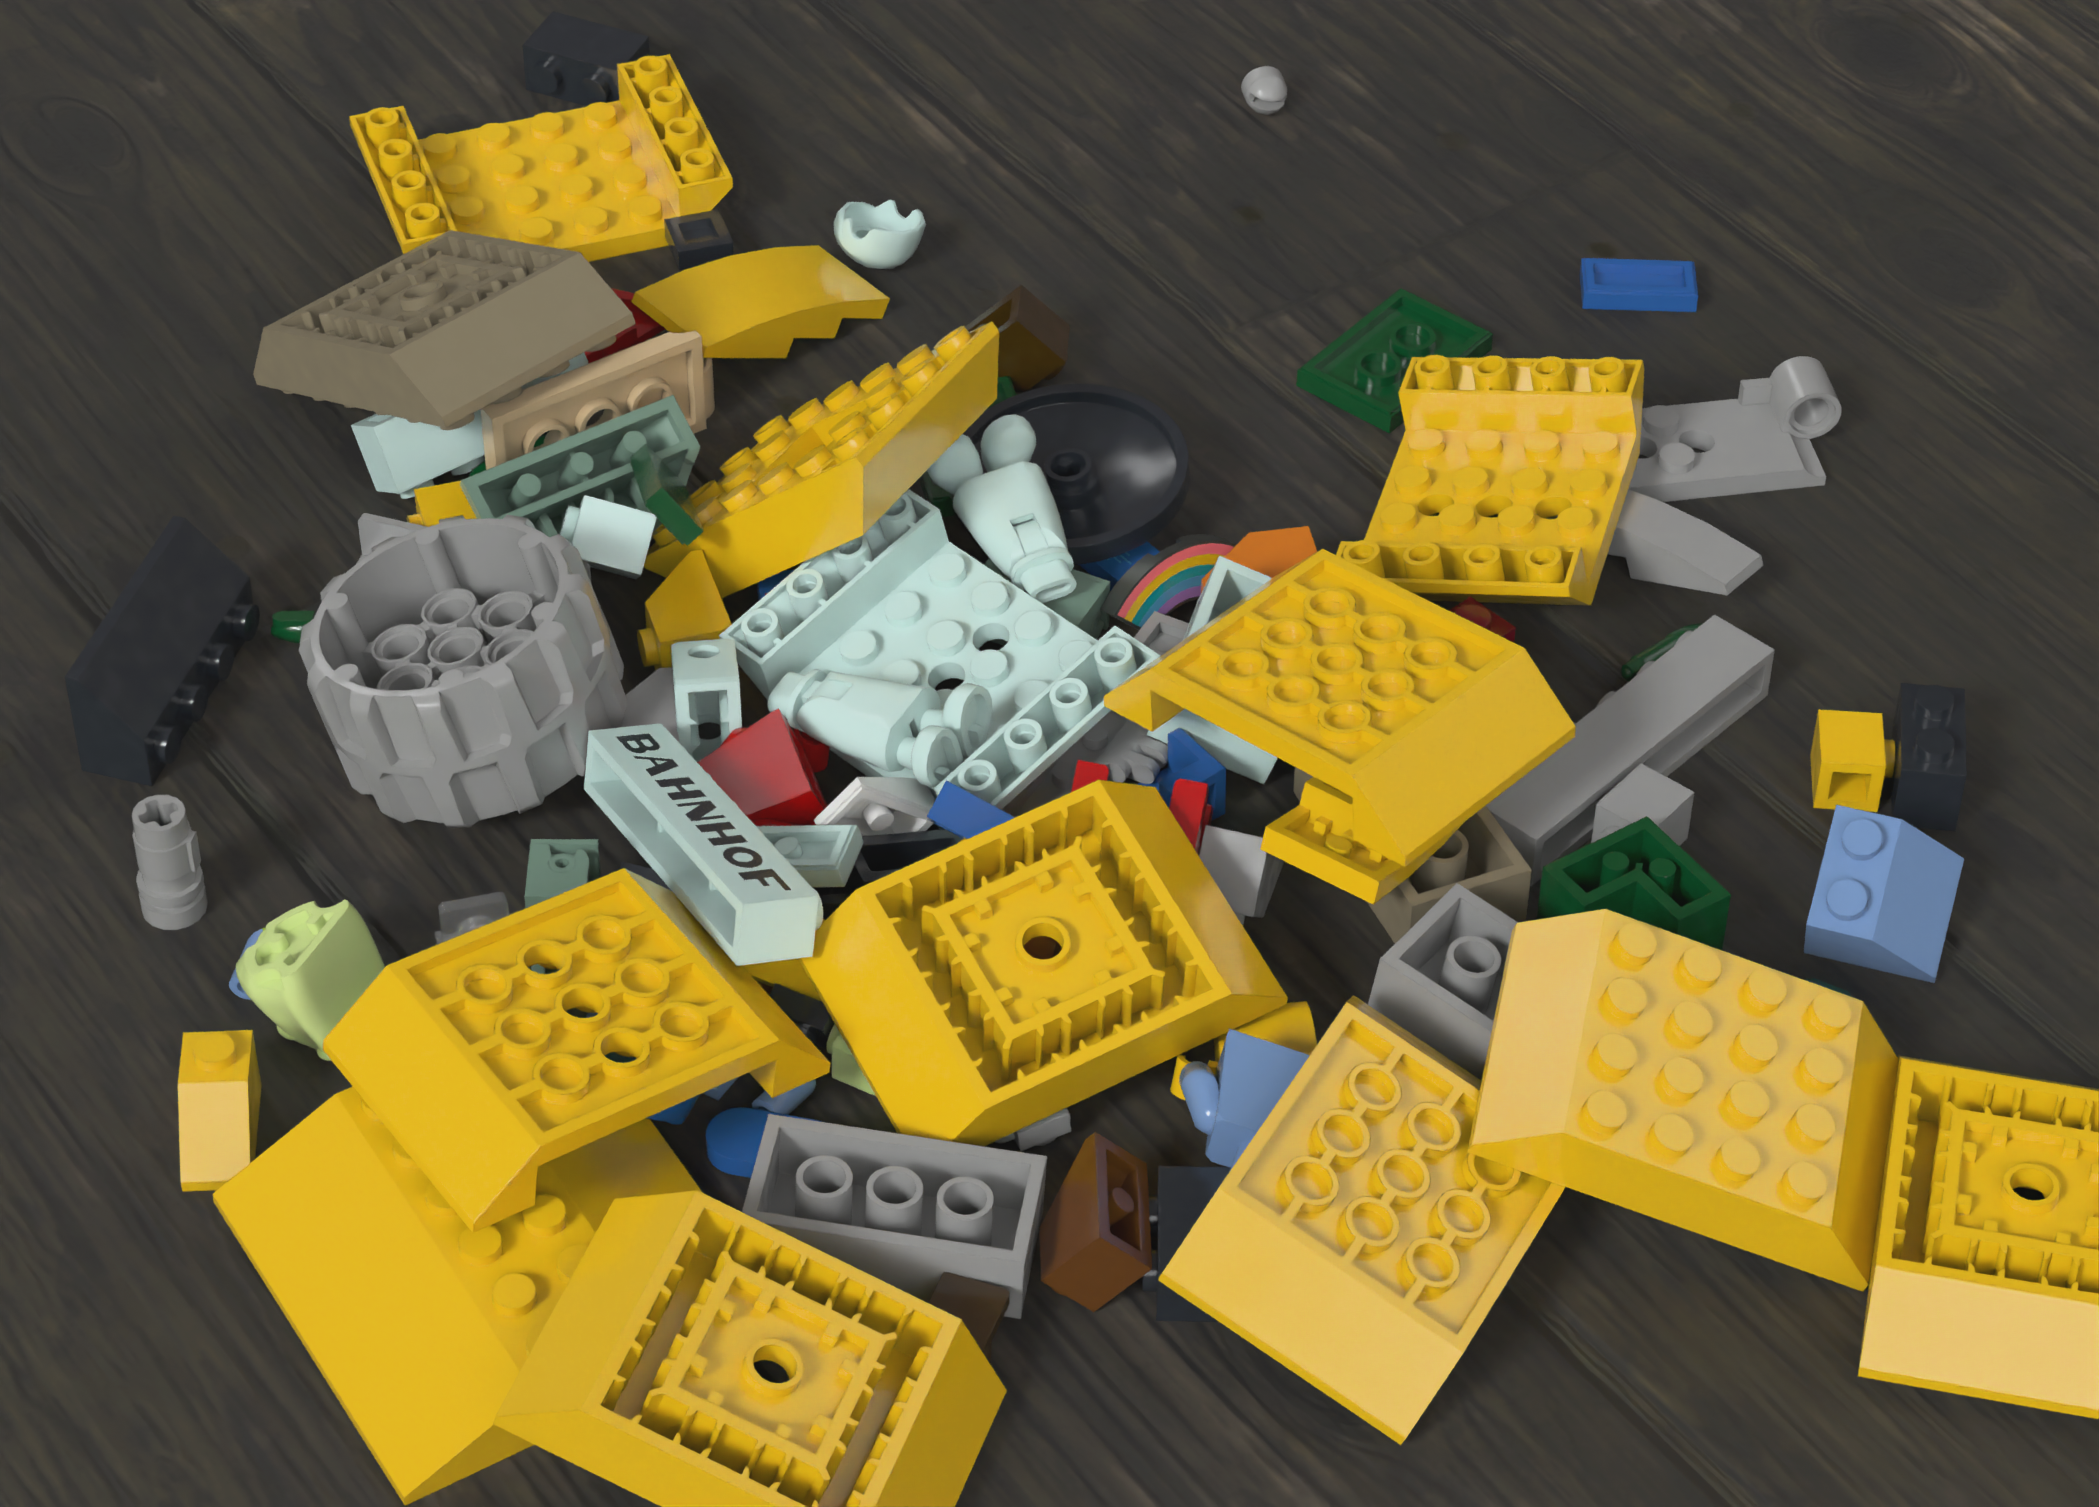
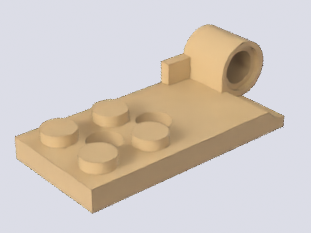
[480,330,715,470]

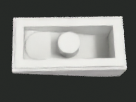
[814,777,935,836]

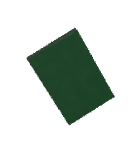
[1296,288,1493,434]

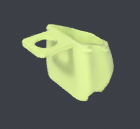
[236,899,385,1061]

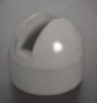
[1241,66,1287,115]

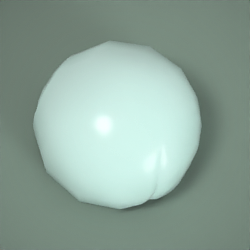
[834,199,926,269]

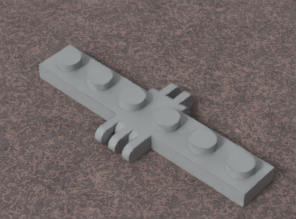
[1002,611,1189,817]

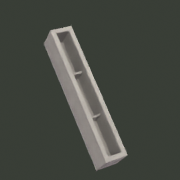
[1486,615,1775,886]

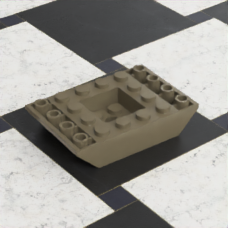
[253,230,636,430]

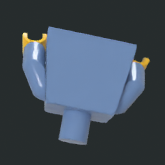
[1170,1029,1310,1171]

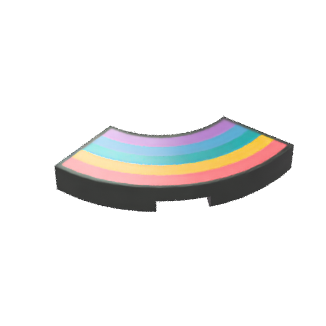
[1100,534,1237,630]

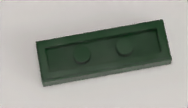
[630,444,704,546]

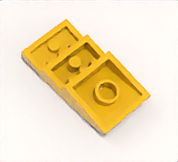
[632,245,890,358]
[1260,777,1463,905]

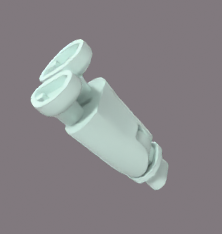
[927,414,1077,603]
[767,669,993,788]

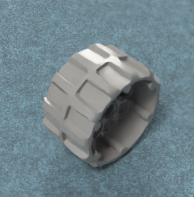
[299,514,628,829]

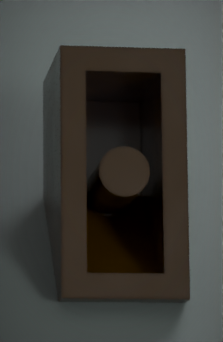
[965,285,1070,392]

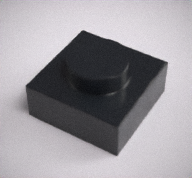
[664,209,734,270]
[769,983,835,1049]

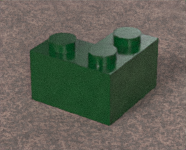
[1537,816,1731,950]

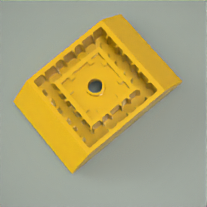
[644,321,999,599]
[798,780,1288,1146]
[1858,1056,2099,1419]
[493,1190,1007,1507]

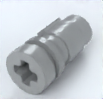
[132,795,208,930]

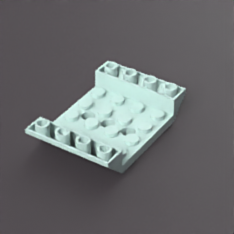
[719,489,1160,830]

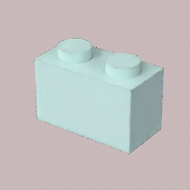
[560,495,657,579]

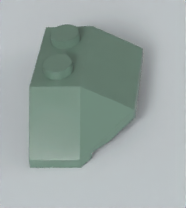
[459,395,700,540]

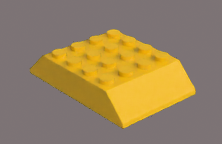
[1467,909,1899,1292]

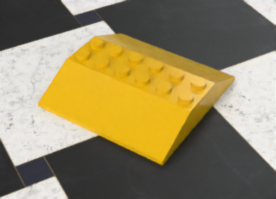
[213,1086,703,1506]

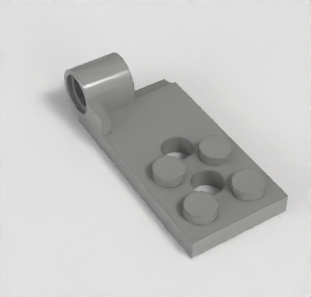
[1629,356,1842,502]

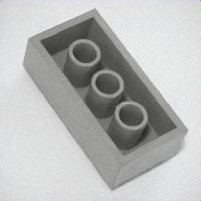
[1368,883,1518,1081]
[742,1114,1047,1319]

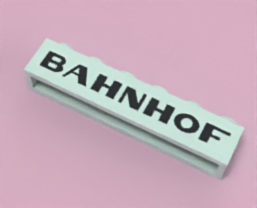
[584,723,823,966]

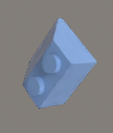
[1804,805,1964,983]

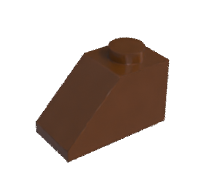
[1040,1132,1152,1312]

